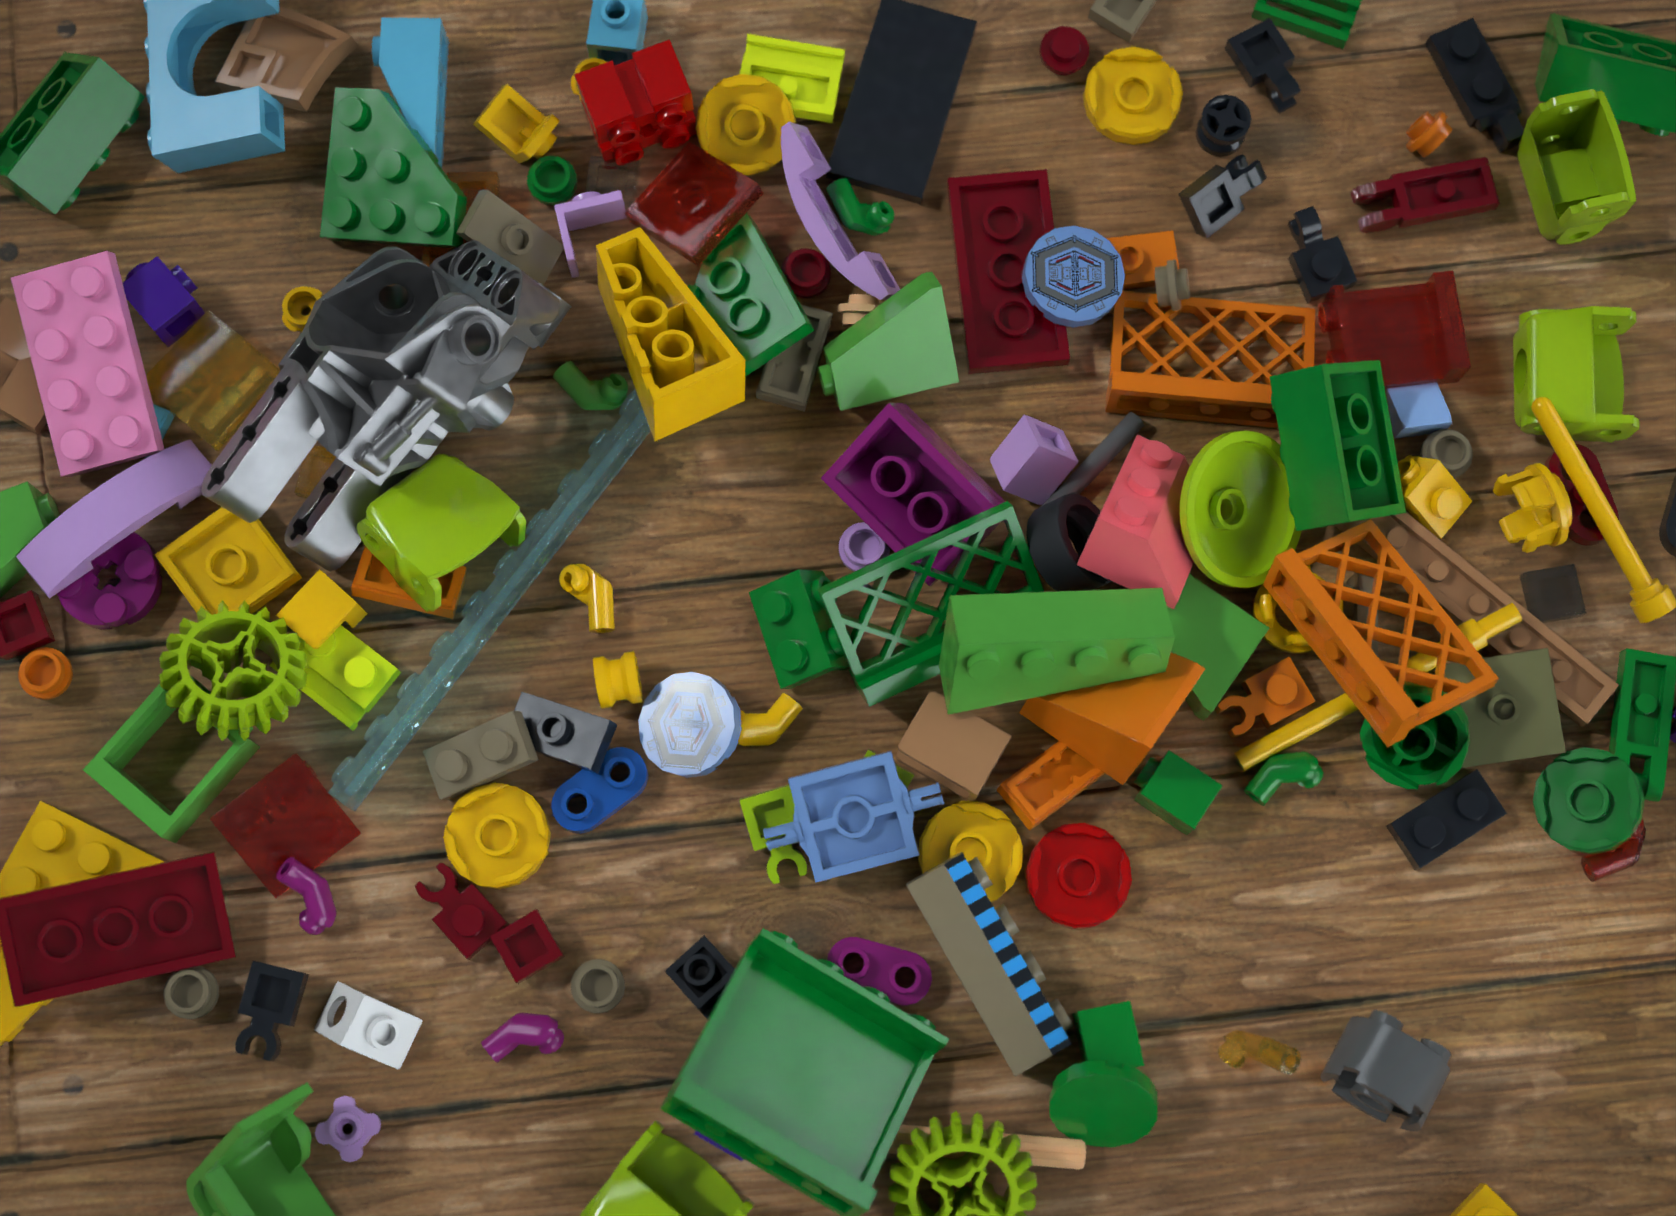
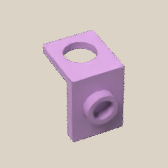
[554,190,627,278]

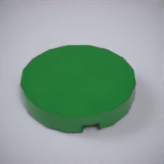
[1533,747,1645,854]
[1049,1059,1158,1147]

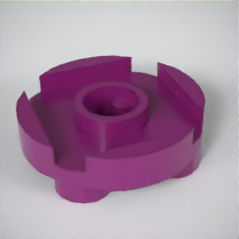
[57,532,162,630]

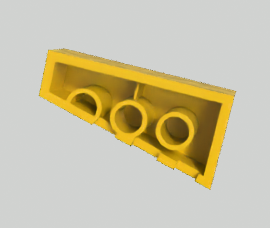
[596,227,746,441]

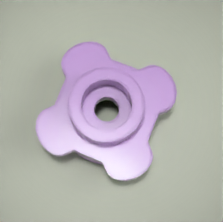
[315,1096,381,1162]

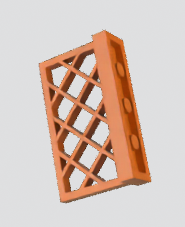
[1105,291,1315,428]
[1263,519,1499,747]

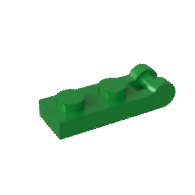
[1608,648,1676,802]

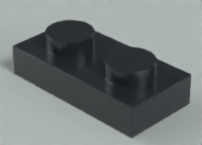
[1386,769,1507,870]

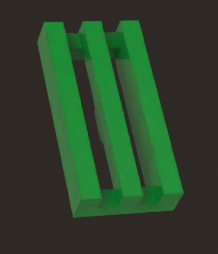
[1251,0,1362,49]

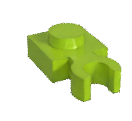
[739,784,807,884]

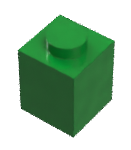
[1134,750,1223,835]
[1072,1001,1145,1069]

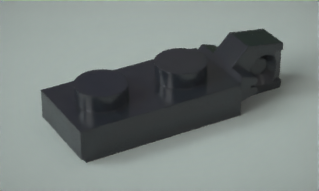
[1425,18,1524,153]

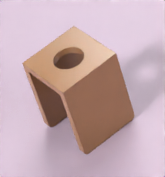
[896,691,1012,802]

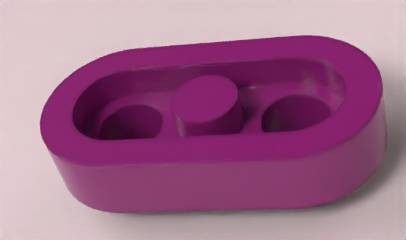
[827,937,932,1006]

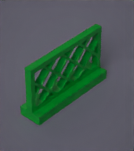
[817,501,1044,707]

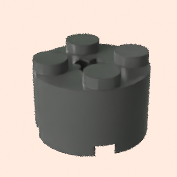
[1320,1010,1452,1132]

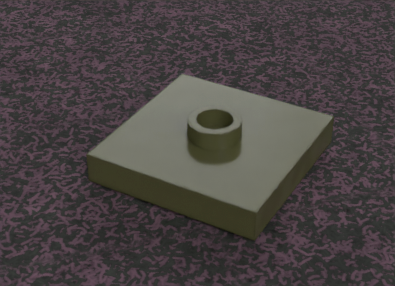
[1444,648,1566,768]

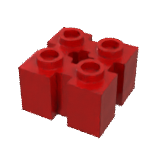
[574,39,697,167]

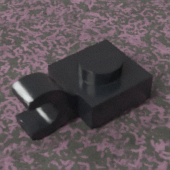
[1225,18,1301,113]
[1178,154,1267,238]
[1288,206,1358,304]

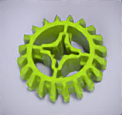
[159,600,307,742]
[889,1111,1037,1216]

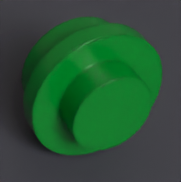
[527,155,577,205]

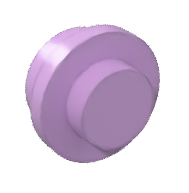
[839,522,890,572]

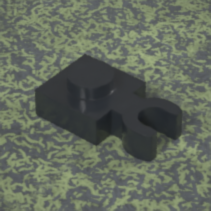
[235,960,309,1062]

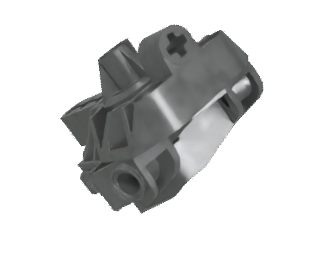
[202,240,571,572]

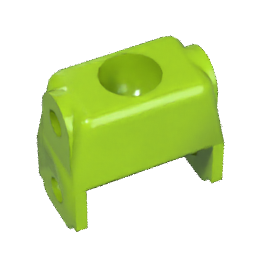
[1517,89,1636,245]
[1513,306,1639,442]
[357,454,526,612]
[580,1121,755,1216]

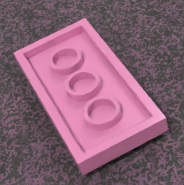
[11,251,164,477]

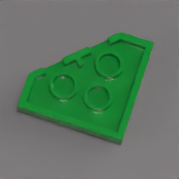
[320,87,467,248]
[688,211,815,376]

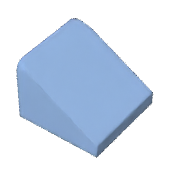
[1386,382,1452,439]

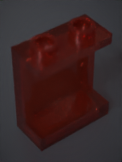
[1318,270,1471,391]

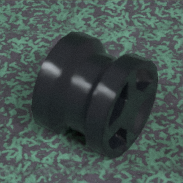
[1196,95,1251,157]

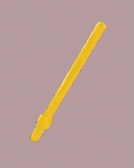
[1234,603,1522,771]

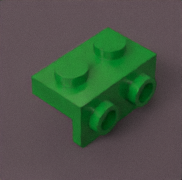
[749,569,850,689]

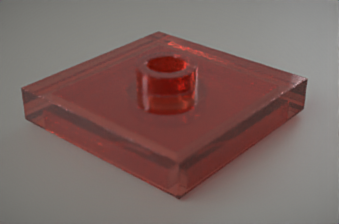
[624,141,764,266]

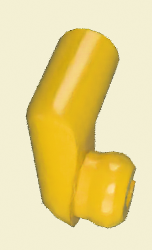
[559,564,615,633]
[737,693,803,746]

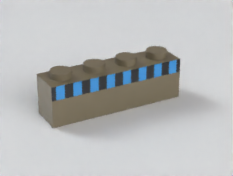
[906,852,1074,1077]

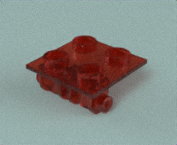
[209,753,361,899]

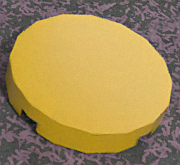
[1083,46,1183,145]
[696,74,796,176]
[443,783,551,889]
[918,801,1023,902]

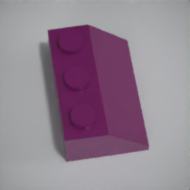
[821,403,1005,586]

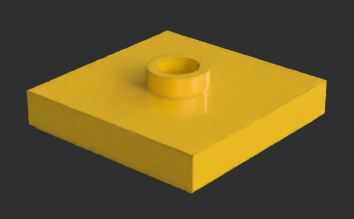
[154,507,302,615]

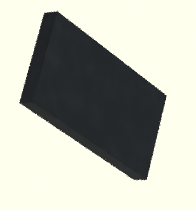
[826,0,977,204]

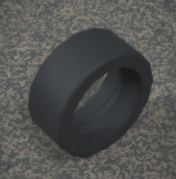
[1026,493,1112,592]

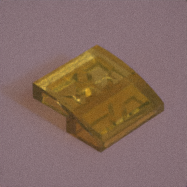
[146,310,280,452]

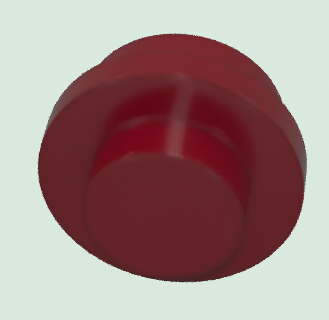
[1039,26,1089,76]
[781,248,831,298]

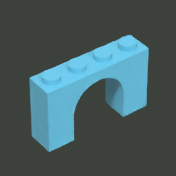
[143,0,285,173]

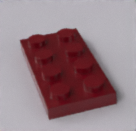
[947,169,1070,375]
[0,851,236,1007]

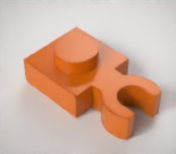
[1215,656,1316,738]

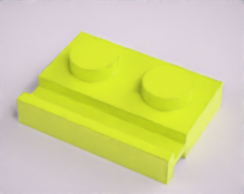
[740,34,845,123]
[269,625,401,731]

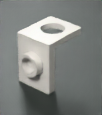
[314,981,422,1069]

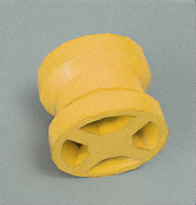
[593,651,643,709]

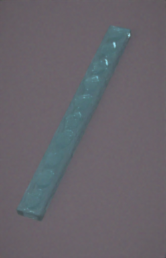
[328,389,651,812]

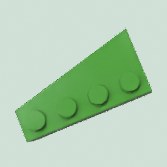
[939,588,1175,714]

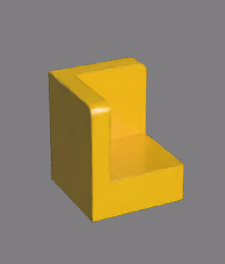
[276,569,367,649]

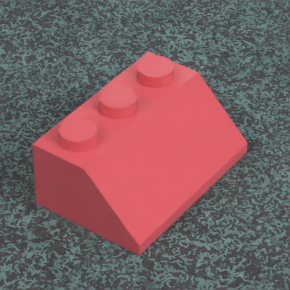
[1077,434,1194,609]

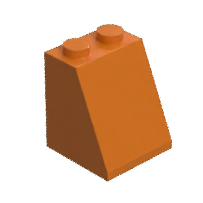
[1019,652,1205,785]

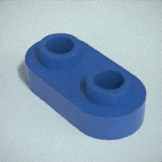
[551,747,648,834]

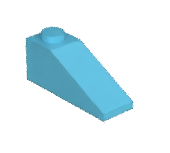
[372,18,449,169]

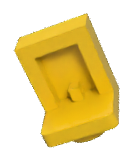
[473,84,560,163]
[1398,455,1472,539]

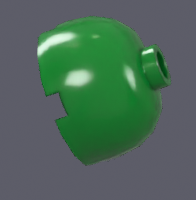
[1360,681,1470,789]

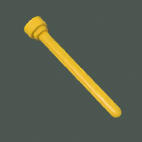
[1531,397,1676,623]

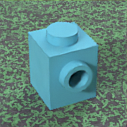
[586,0,648,65]

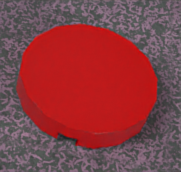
[1025,823,1132,929]

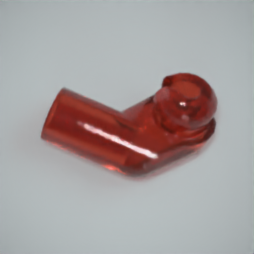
[1581,818,1646,882]

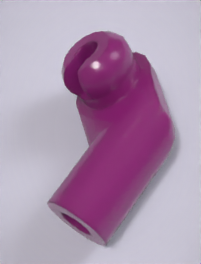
[276,857,337,935]
[481,1012,564,1063]

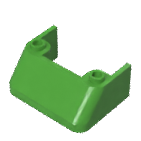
[186,1083,336,1216]

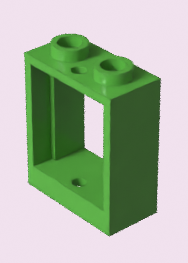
[83,676,260,843]

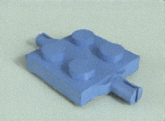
[763,750,944,882]

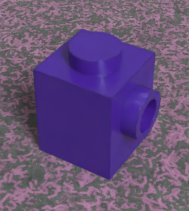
[123,256,208,347]

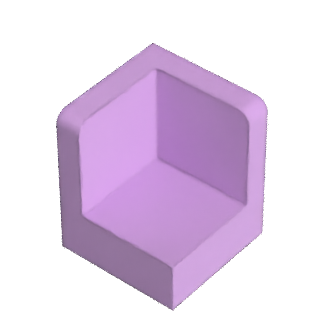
[990,414,1078,505]

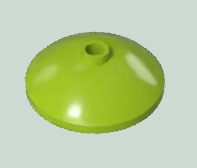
[1180,431,1302,588]

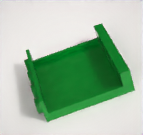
[660,928,949,1216]

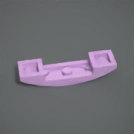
[781,122,900,300]
[16,440,212,599]

